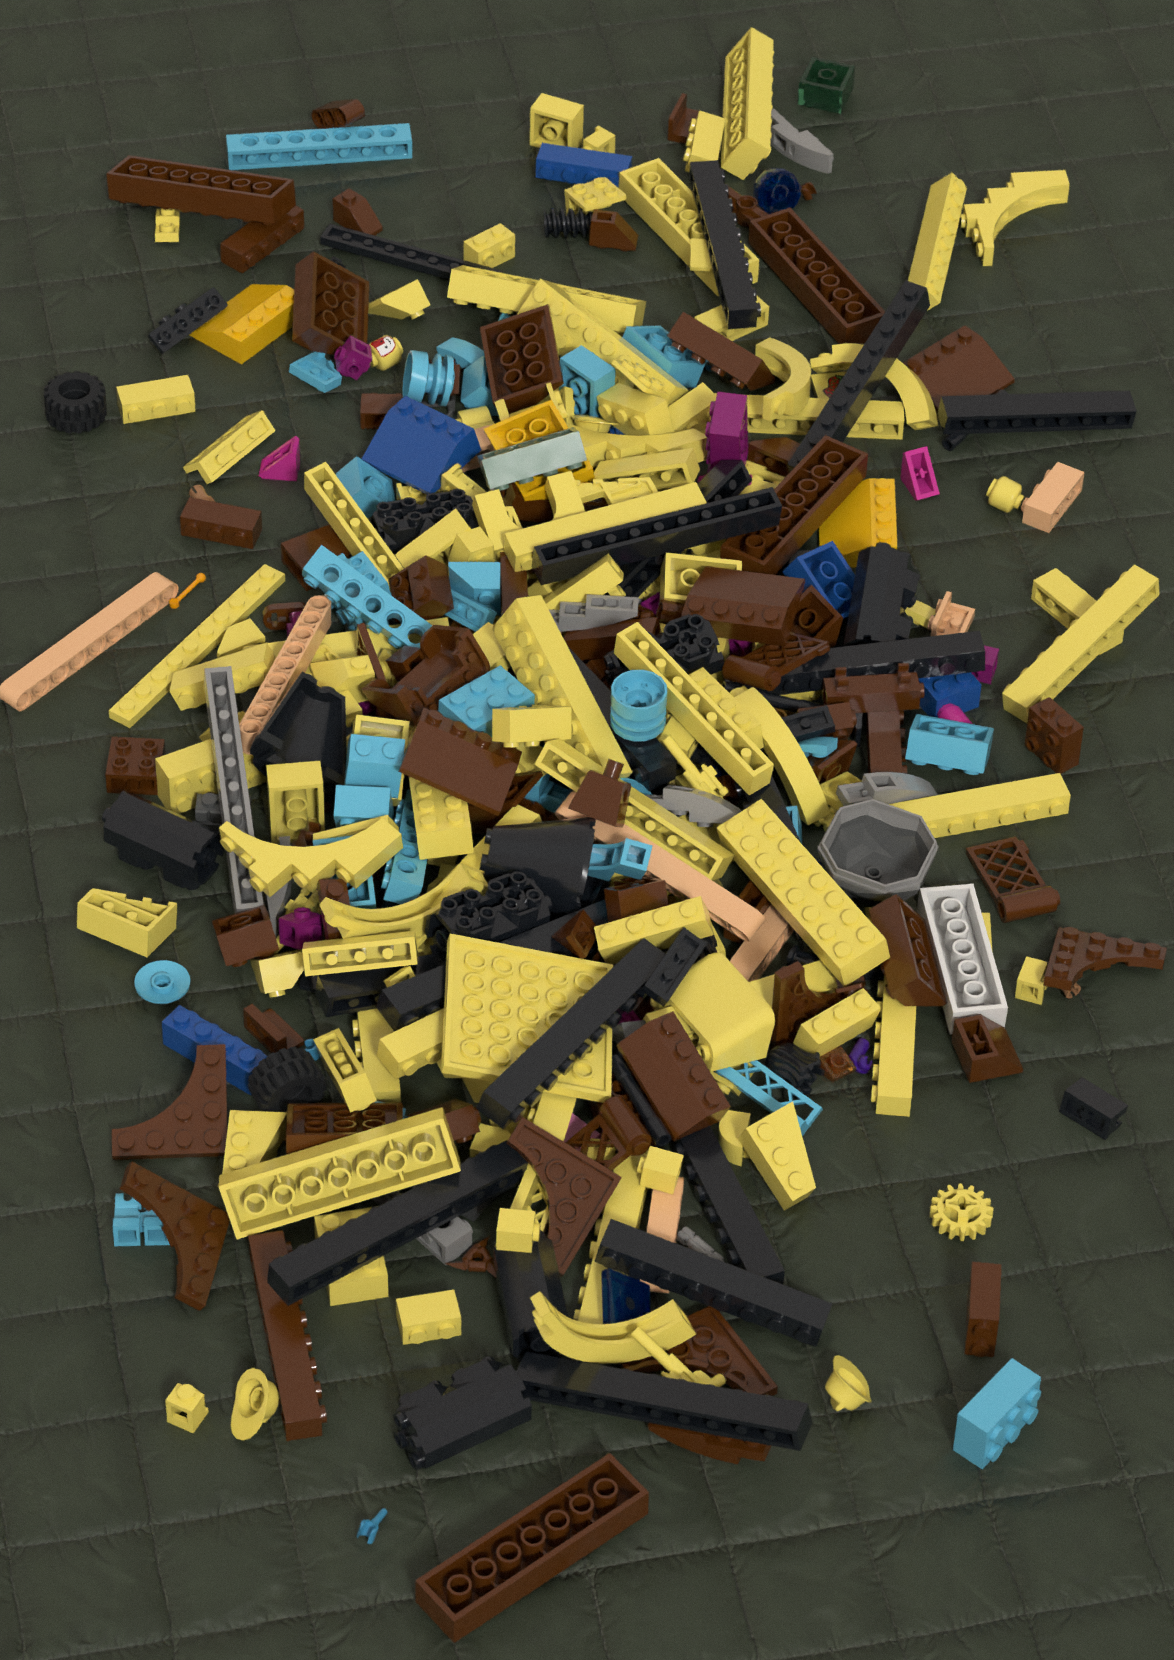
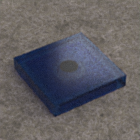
[601,1268,651,1324]

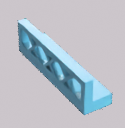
[444,587,497,632]
[713,1060,823,1136]

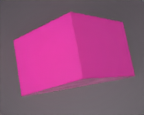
[258,436,300,481]
[900,446,940,501]

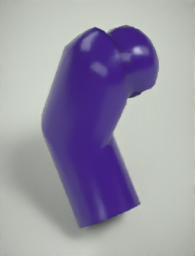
[848,1038,873,1074]

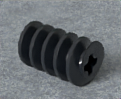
[544,208,591,238]

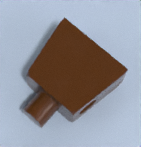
[568,759,631,828]

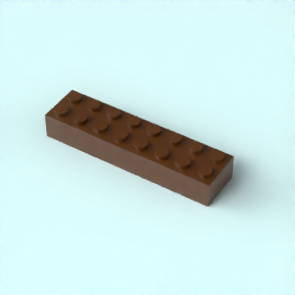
[106,155,296,225]
[748,208,885,344]
[720,435,868,575]
[415,1453,649,1643]

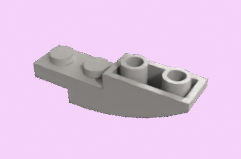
[770,109,834,174]
[836,772,938,806]
[644,785,742,827]

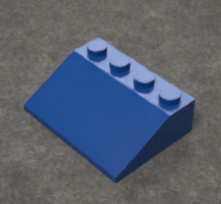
[362,396,481,495]

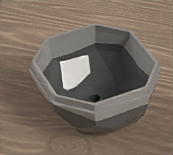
[817,799,939,906]

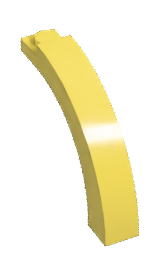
[755,337,811,421]
[810,343,938,431]
[730,686,830,825]
[319,863,488,938]
[530,1291,696,1364]

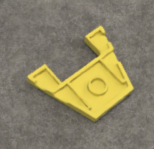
[575,477,658,505]

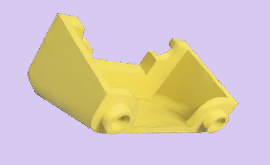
[650,952,775,1072]

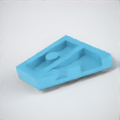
[289,352,342,393]

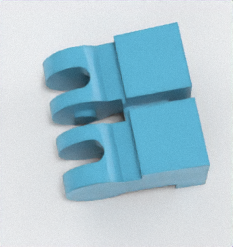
[113,1193,170,1246]

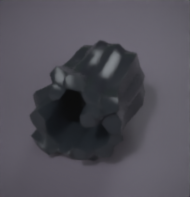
[765,1042,825,1100]

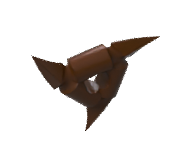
[445,1235,496,1278]

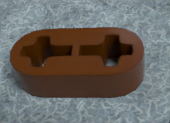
[262,602,306,630]

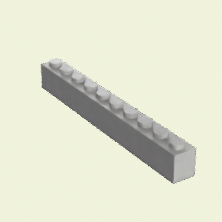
[204,666,264,914]

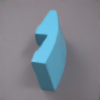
[436,337,485,368]
[798,737,838,758]

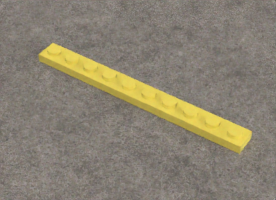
[109,564,285,728]

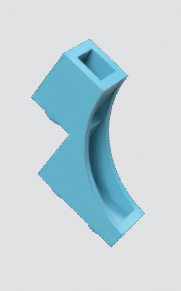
[587,838,653,881]

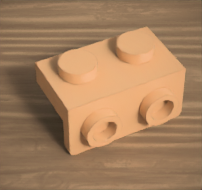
[928,591,975,636]

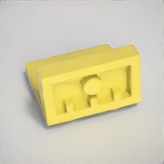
[564,177,626,215]
[611,359,669,399]

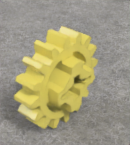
[929,1184,993,1241]

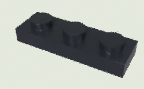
[641,928,707,1007]

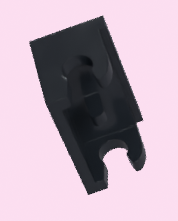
[1059,1077,1128,1140]

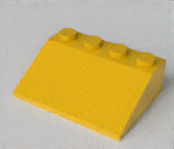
[190,284,294,365]
[483,400,595,501]
[819,478,897,568]

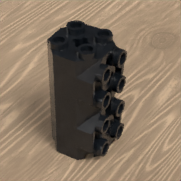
[370,489,479,563]
[844,542,920,647]
[603,614,724,685]
[102,791,225,890]
[425,871,552,965]
[494,1230,569,1362]
[393,1356,532,1470]

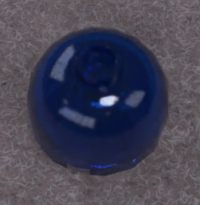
[753,167,801,214]

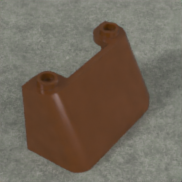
[361,625,490,728]

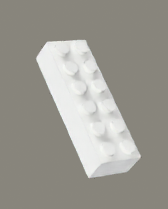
[917,884,1008,1034]

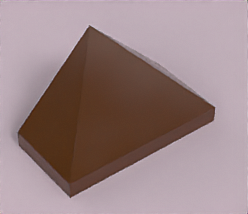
[551,909,596,959]

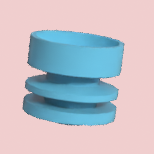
[402,350,455,407]
[610,670,667,742]

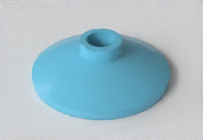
[134,960,190,1004]

